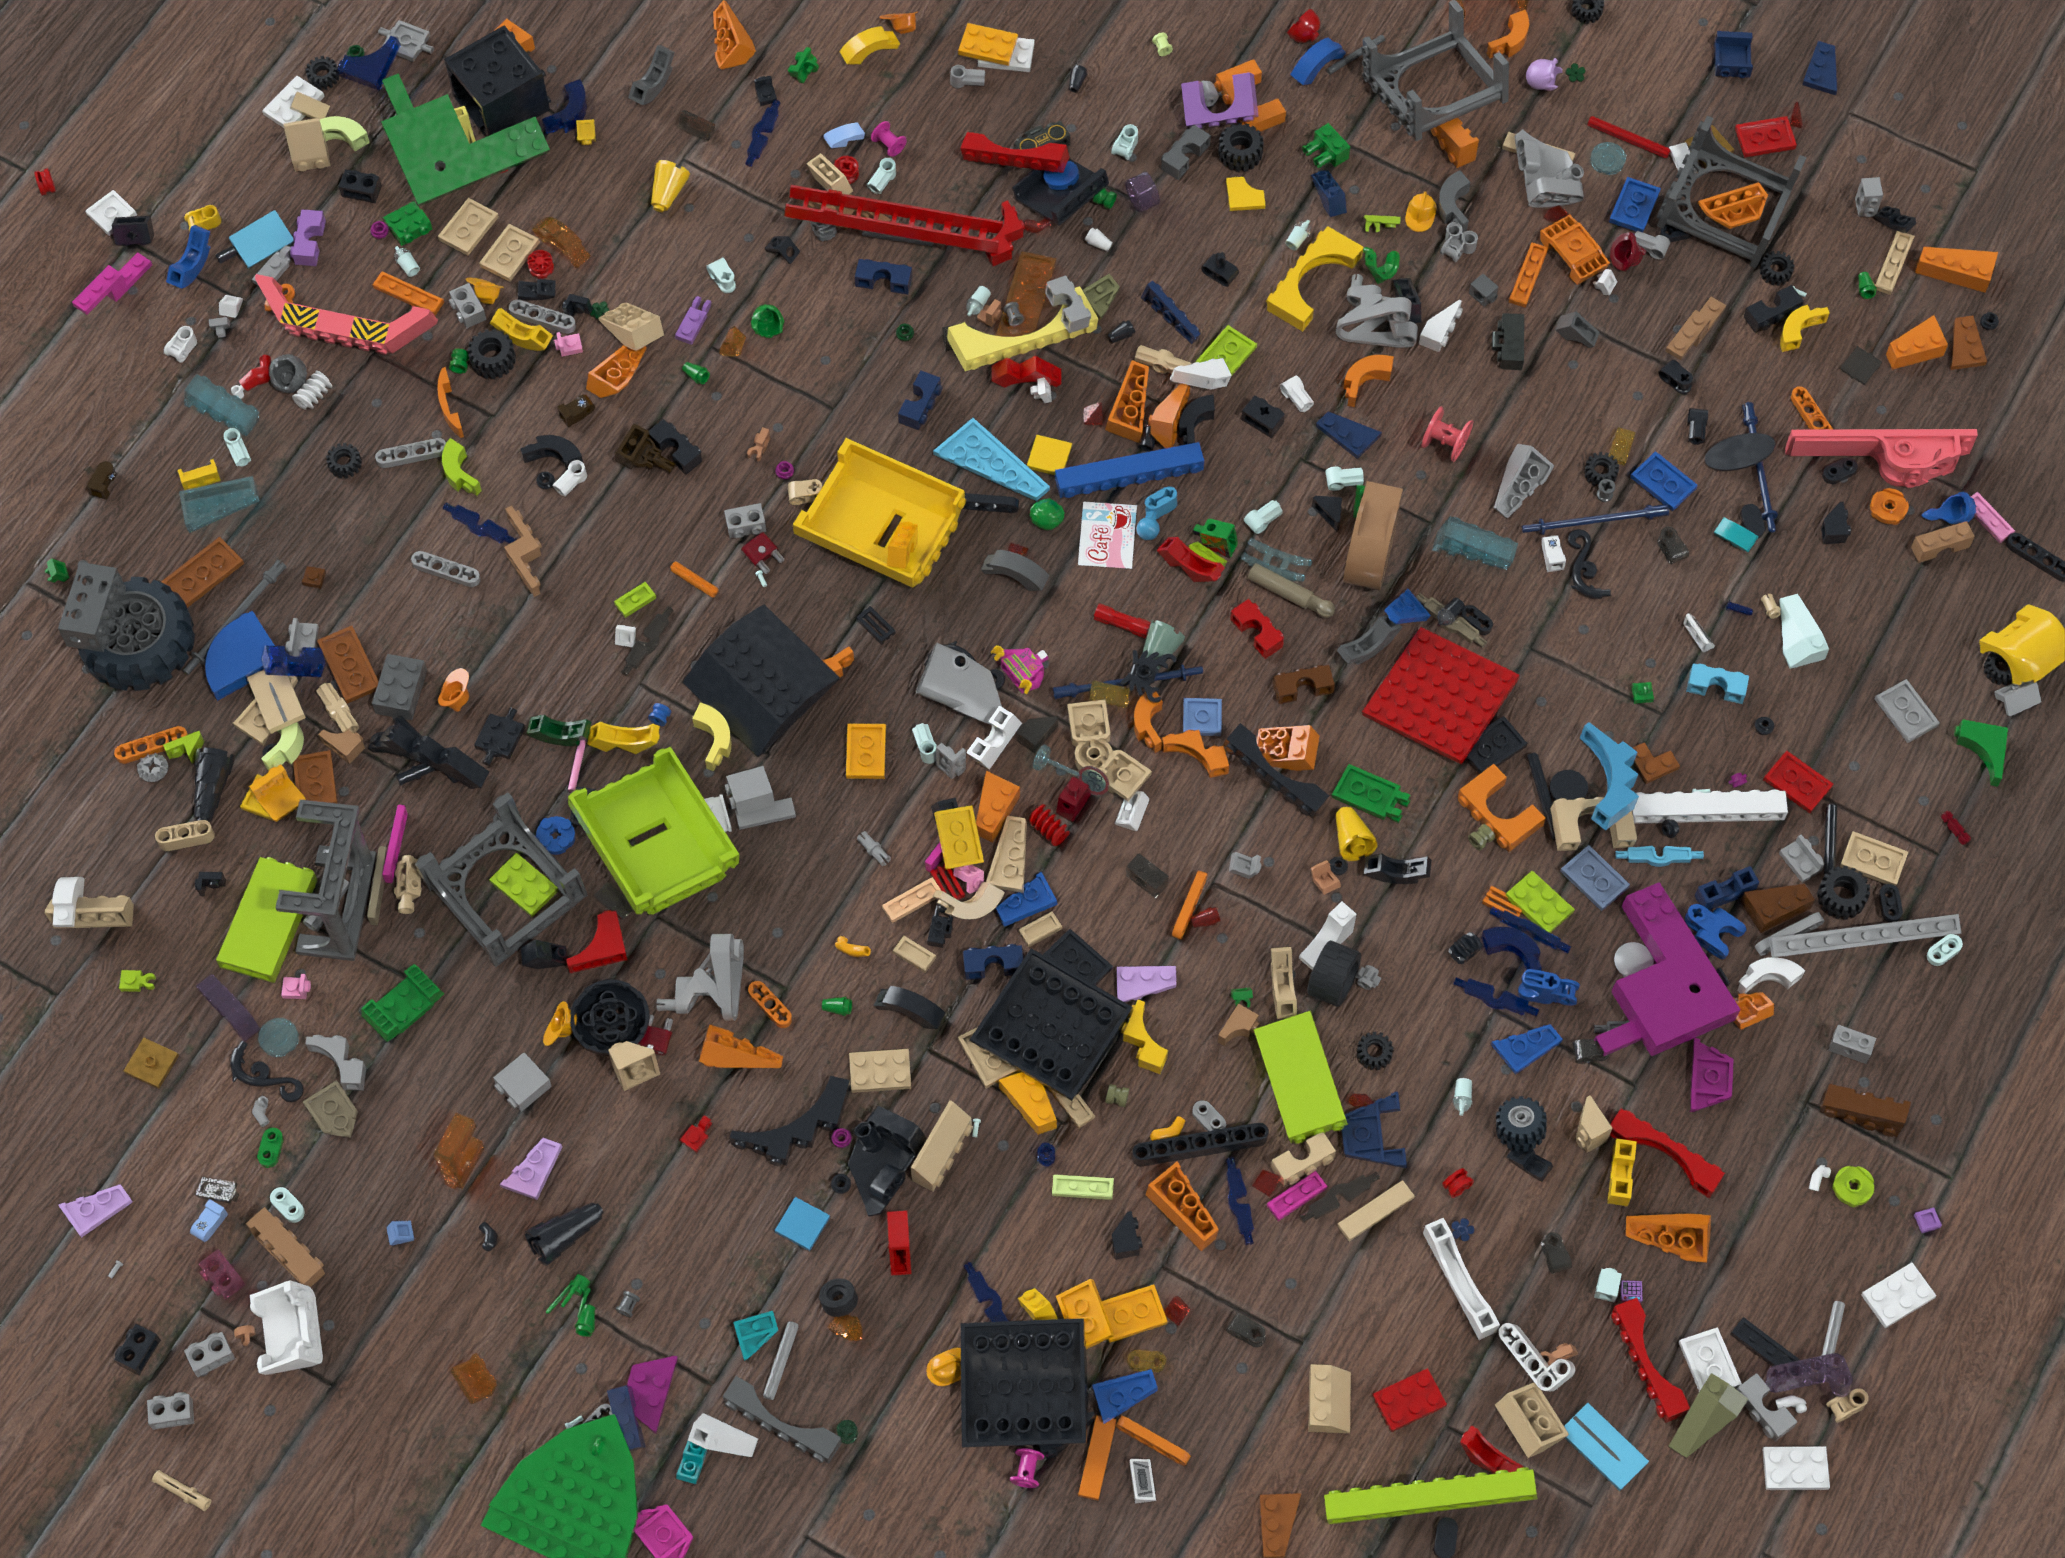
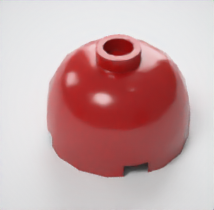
[1287,9,1321,43]

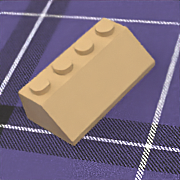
[45,895,134,928]
[911,1101,973,1191]

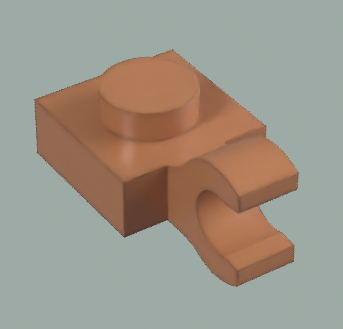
[747,427,770,461]
[1540,1343,1578,1366]

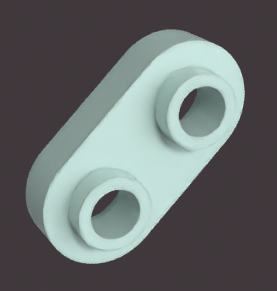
[1927,934,1963,966]
[270,1187,305,1223]

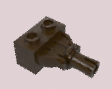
[615,423,676,474]

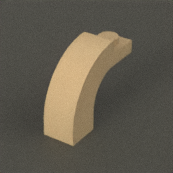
[933,882,1005,919]
[1271,947,1297,1019]

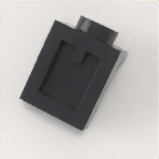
[754,76,777,106]
[562,294,593,316]
[195,872,226,896]

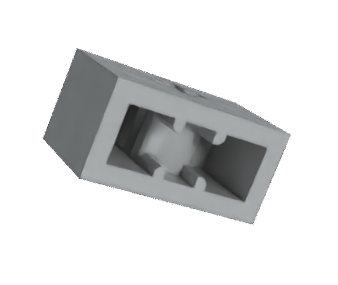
[1828,1025,1876,1064]

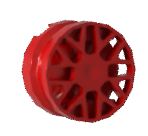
[834,156,859,184]
[34,168,56,196]
[527,250,554,279]
[1442,1168,1474,1198]

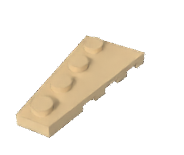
[233,671,298,746]
[986,816,1027,893]

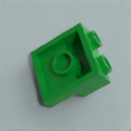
[383,201,433,246]

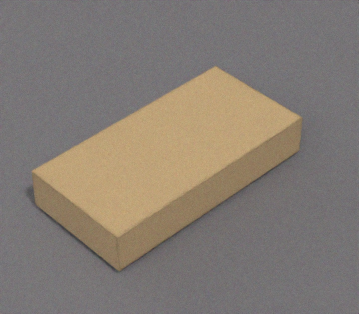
[290,91,330,119]
[1019,911,1062,947]
[893,936,936,973]

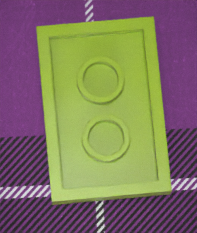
[1196,325,1257,375]
[489,853,559,917]
[1506,871,1575,936]

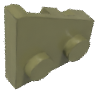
[1082,274,1120,320]

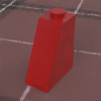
[887,1211,911,1276]

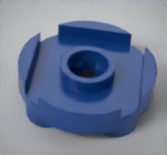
[536,816,576,855]

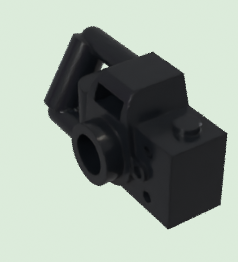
[927,905,954,948]

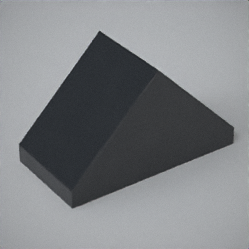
[1312,496,1342,531]

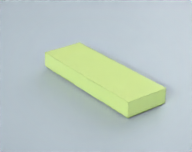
[1052,1175,1114,1200]

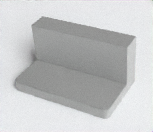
[1994,680,2041,716]

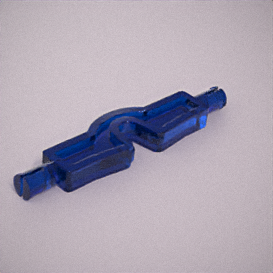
[745,100,781,167]
[443,502,517,544]
[1489,906,1572,954]
[1453,977,1539,1017]
[1226,1158,1254,1245]
[964,1262,1008,1322]

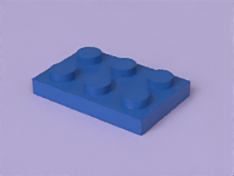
[1609,177,1661,233]
[1630,451,1698,512]

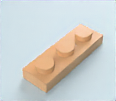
[882,877,941,923]

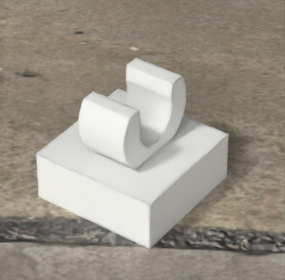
[1593,269,1617,295]
[1030,377,1052,403]
[615,625,636,647]

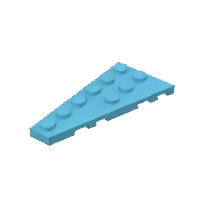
[933,418,1050,501]

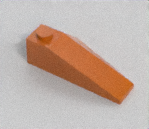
[586,345,647,398]
[1148,383,1191,449]

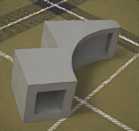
[306,1035,366,1091]

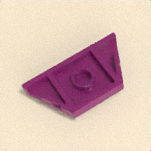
[1690,1038,1734,1112]
[627,1356,678,1434]

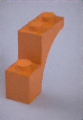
[1162,730,1229,778]

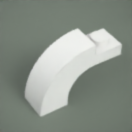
[52,877,84,927]
[1737,957,1805,994]

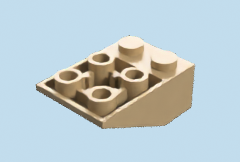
[599,303,664,351]

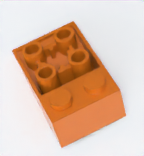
[1257,725,1320,771]

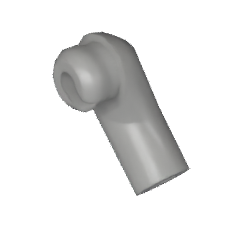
[252,1096,270,1127]

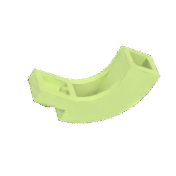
[320,116,370,151]
[261,722,304,771]

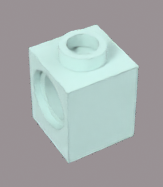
[1594,1268,1622,1302]

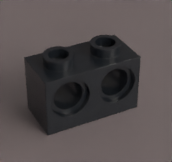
[339,169,382,204]
[114,1324,161,1376]

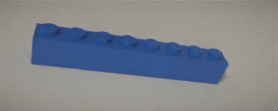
[1055,442,1204,498]

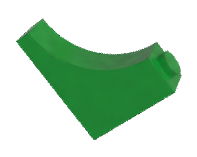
[1954,719,2008,787]

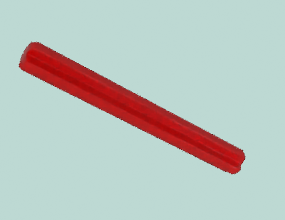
[1588,116,1671,158]

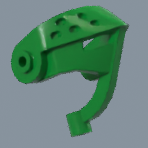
[1363,247,1400,284]

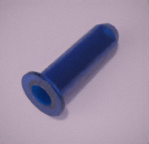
[1726,600,1753,615]

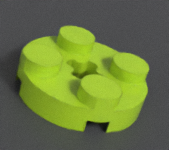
[1832,1166,1874,1207]

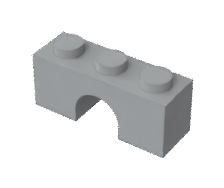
[1045,276,1091,333]
[1737,1373,1797,1442]

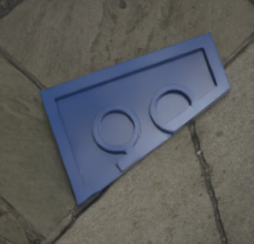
[1384,589,1431,624]
[996,872,1057,927]
[1092,1369,1158,1425]

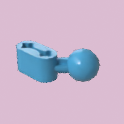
[1136,487,1177,540]

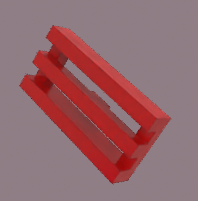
[930,864,965,900]

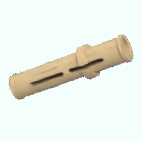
[152,1470,211,1511]

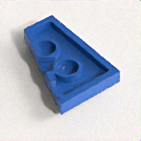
[1491,1024,1563,1075]

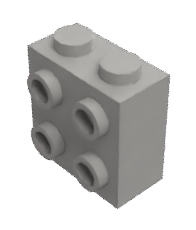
[724,766,775,815]
[493,1053,552,1112]

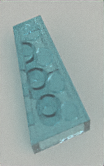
[184,374,259,436]
[179,476,260,533]
[1432,516,1518,570]

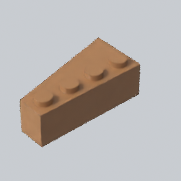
[246,1207,325,1287]

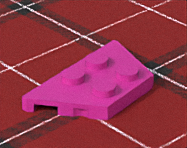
[634,1505,693,1558]

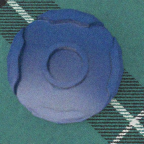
[1044,161,1079,190]

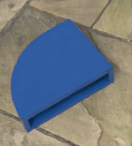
[205,611,284,701]

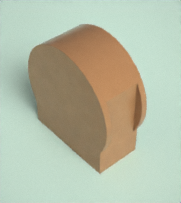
[1343,481,1403,590]

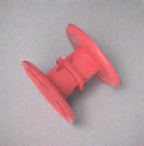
[1421,406,1473,463]

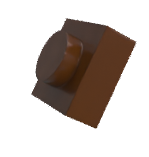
[302,566,326,589]

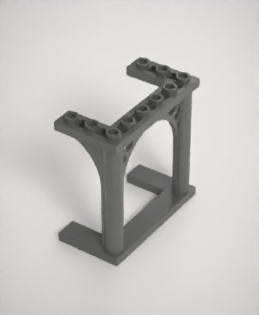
[1361,0,1509,141]
[1657,116,1806,268]
[415,792,588,967]
[276,800,377,961]

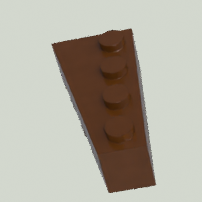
[1820,1084,1911,1137]

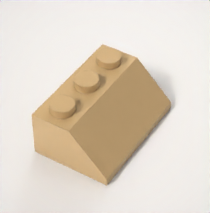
[608,1041,660,1091]
[1308,1364,1351,1434]
[1495,1382,1569,1458]

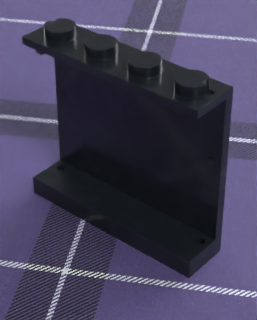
[1012,158,1109,226]

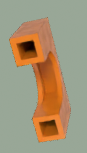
[1214,59,1286,132]
[1458,764,1545,852]

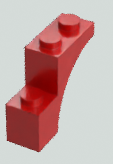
[985,200,1025,267]
[992,356,1061,388]
[1157,537,1225,582]
[1460,1426,1523,1474]

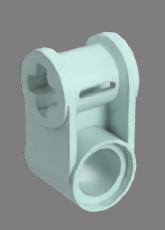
[1111,124,1138,160]
[706,258,736,293]

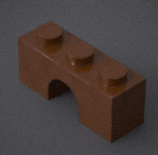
[1273,665,1335,704]

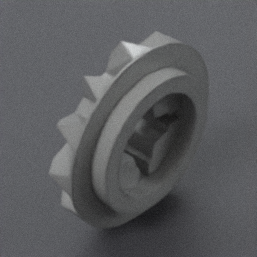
[137,753,168,782]

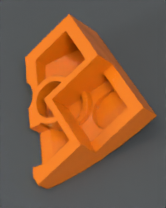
[1733,992,1774,1030]

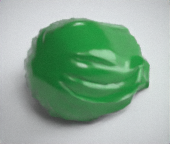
[751,304,784,338]
[1030,498,1065,531]

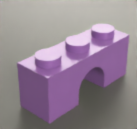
[290,210,326,266]

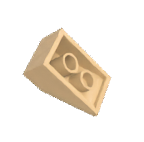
[284,118,330,172]

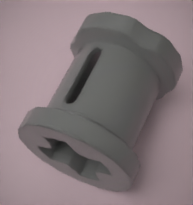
[1003,302,1025,326]
[1596,479,1615,502]
[615,1291,640,1318]

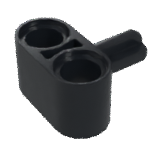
[1201,252,1239,287]

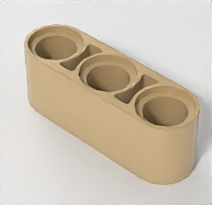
[155,820,215,851]

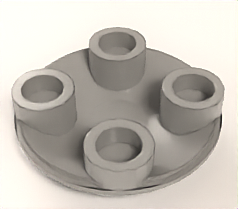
[1614,942,1654,977]

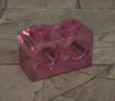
[199,1249,245,1300]

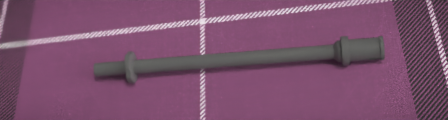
[183,560,286,675]

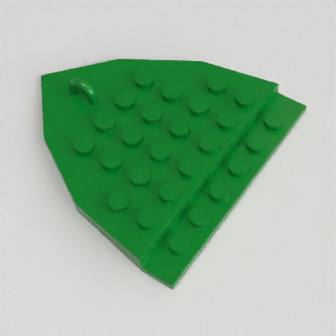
[481,1414,638,1558]

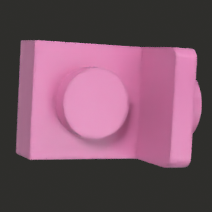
[554,332,583,357]
[954,865,984,894]
[281,974,311,999]

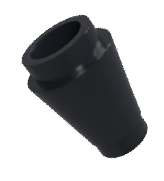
[1069,65,1088,93]
[1107,320,1135,344]

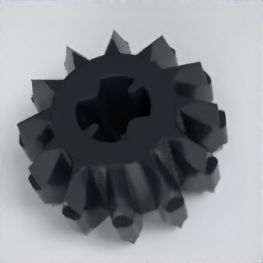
[1449,932,1483,964]

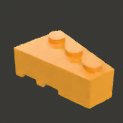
[999,1072,1057,1135]

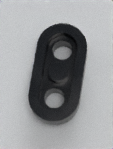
[1822,457,1858,484]
[1879,884,1903,923]

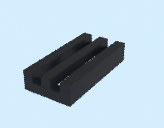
[856,606,896,645]

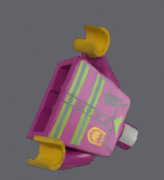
[991,645,1048,694]

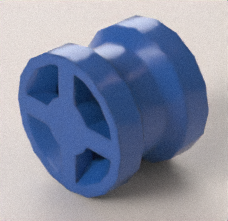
[648,703,671,726]

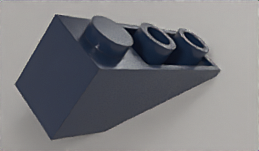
[1311,170,1347,217]

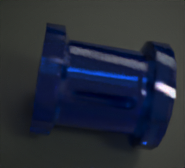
[1037,1143,1055,1166]

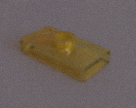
[1608,427,1636,466]
[1090,681,1130,708]

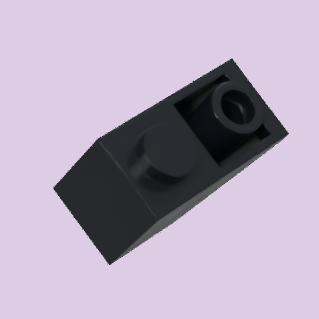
[1821,502,1851,544]
[521,939,567,969]
[1111,1211,1143,1260]

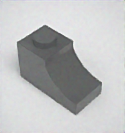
[1555,311,1600,348]

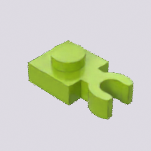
[119,970,156,992]

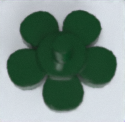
[1565,63,1586,82]
[590,301,610,319]

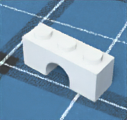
[967,706,1022,770]

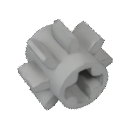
[1355,965,1381,990]

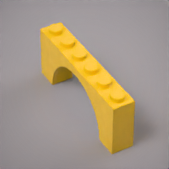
[1266,226,1364,332]

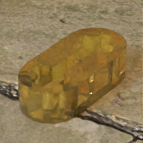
[1127,1350,1166,1372]

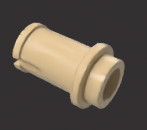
[1761,594,1781,619]

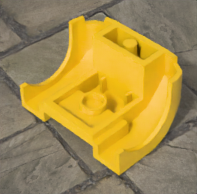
[1979,604,2065,685]

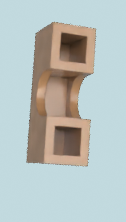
[1911,521,1975,563]

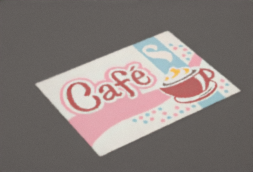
[1078,502,1137,569]

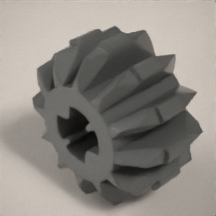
[810,221,837,242]

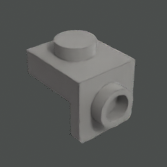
[1229,852,1261,879]

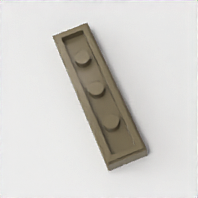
[367,846,388,925]

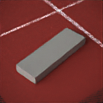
[735,798,796,830]

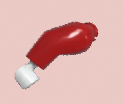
[231,355,271,400]

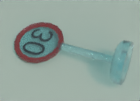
[1033,744,1109,795]

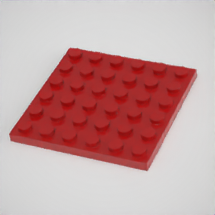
[1362,627,1519,764]

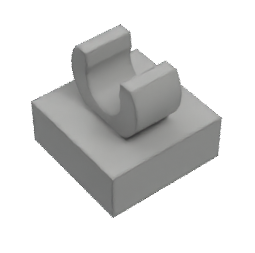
[209,317,231,338]

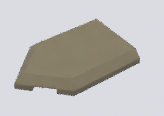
[303,1080,358,1138]

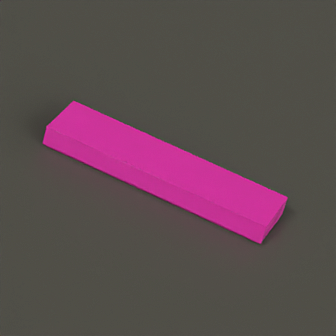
[382,805,408,883]

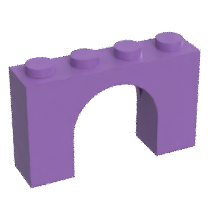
[1181,72,1259,129]

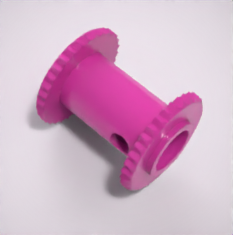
[871,121,907,157]
[1010,1448,1044,1488]

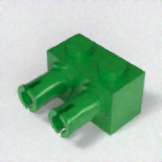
[1302,123,1350,168]

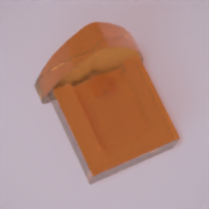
[719,326,746,356]
[828,1315,862,1341]

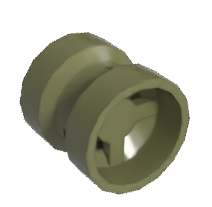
[1468,824,1495,851]
[1106,1084,1130,1108]

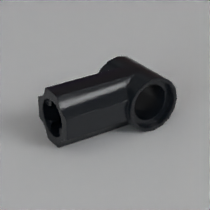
[1687,408,1708,445]

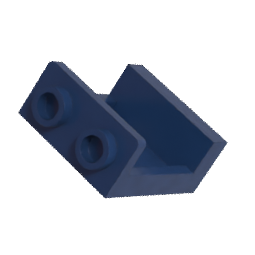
[1714,31,1753,78]

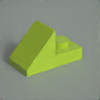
[163,731,204,764]

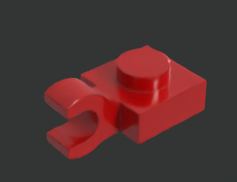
[680,1115,712,1153]

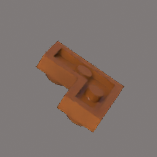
[1633,742,1680,784]

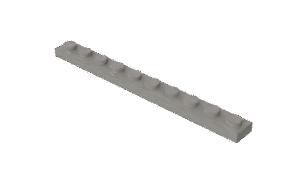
[1769,914,1961,957]

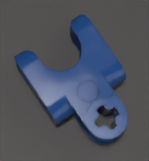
[1685,904,1746,959]
[1518,969,1580,1006]

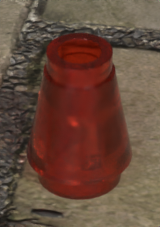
[1191,906,1221,928]

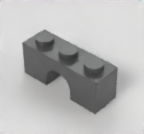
[1161,125,1211,180]

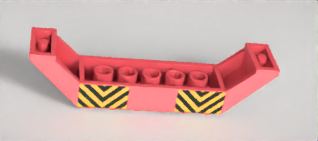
[255,274,438,355]

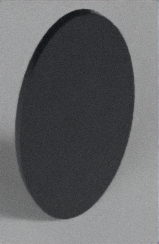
[1705,433,1776,471]

